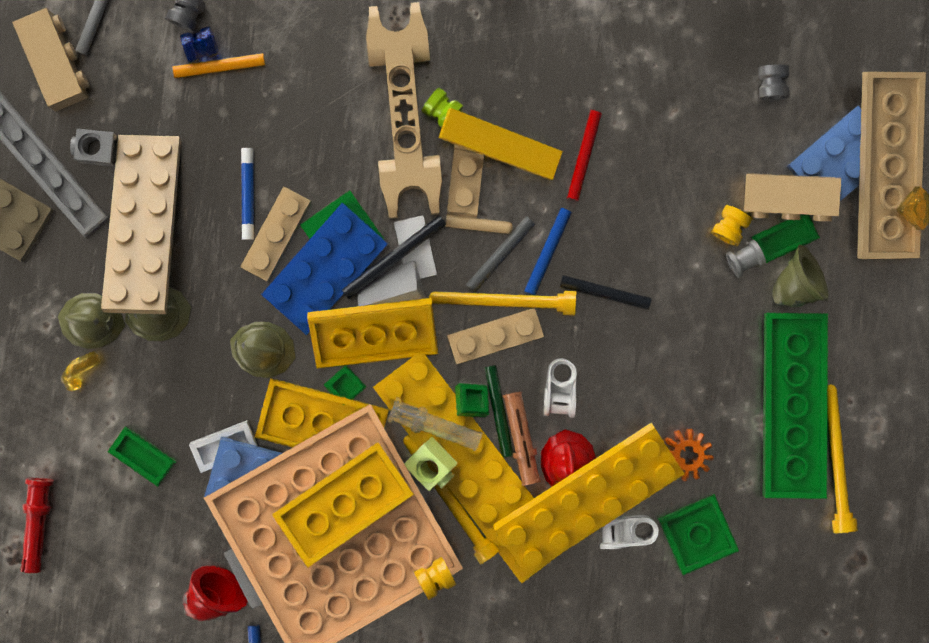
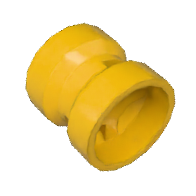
[711,205,753,246]
[414,557,456,600]

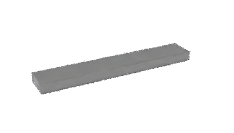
[0,91,110,238]

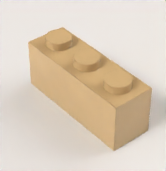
[12,8,89,112]
[744,173,841,221]

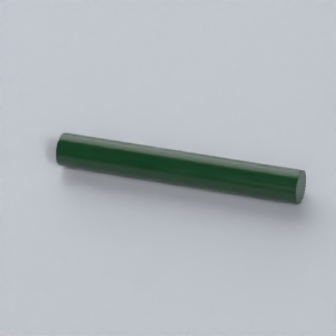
[484,365,513,458]

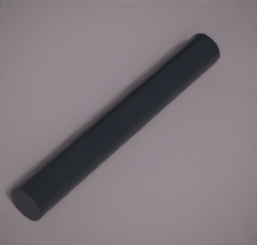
[560,275,652,310]

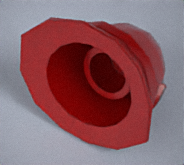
[541,429,596,486]
[183,566,248,621]

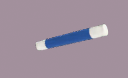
[241,148,254,240]

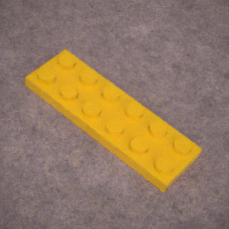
[493,423,684,575]

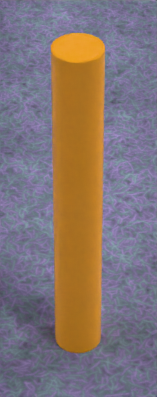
[173,53,265,78]

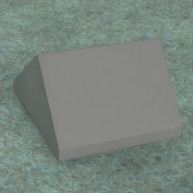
[358,261,426,306]

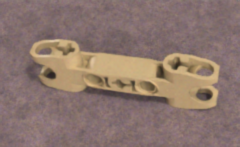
[366,2,442,219]

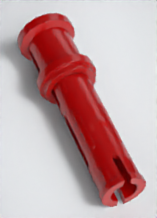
[20,478,54,573]

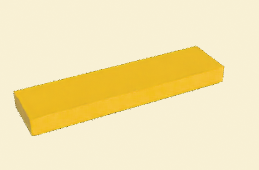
[439,108,563,180]

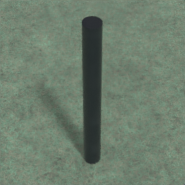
[342,215,446,299]

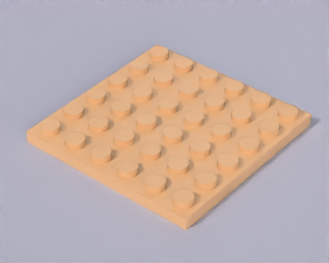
[204,404,463,643]

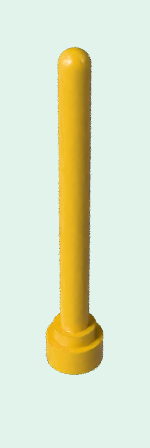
[429,291,576,315]
[827,384,858,533]
[403,435,500,565]

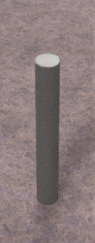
[466,217,535,293]

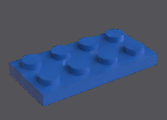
[261,203,389,335]

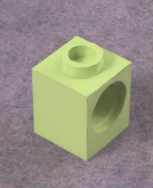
[404,437,458,491]

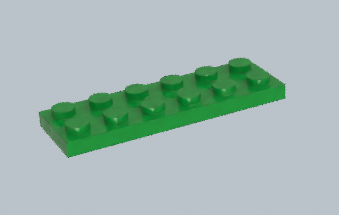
[763,313,828,499]

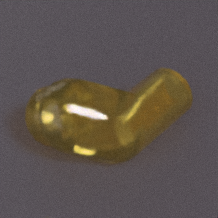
[61,351,100,392]

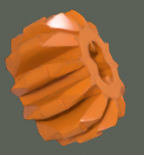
[664,428,714,481]

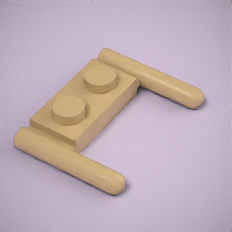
[445,144,513,234]

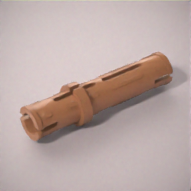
[503,391,541,486]

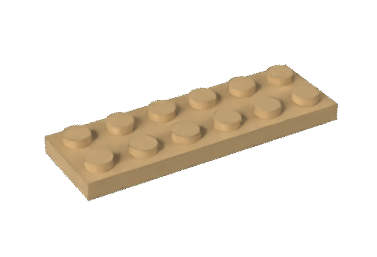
[857,72,926,259]
[101,135,181,314]

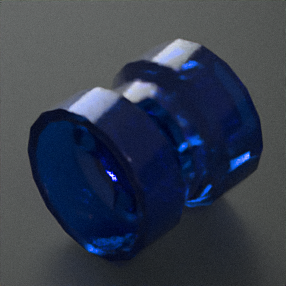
[180,26,219,64]

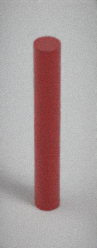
[567,110,602,201]

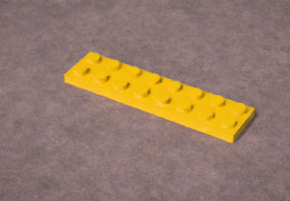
[373,350,562,584]

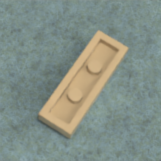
[240,186,311,282]
[447,308,544,365]

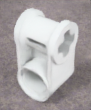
[543,358,577,418]
[600,515,659,549]

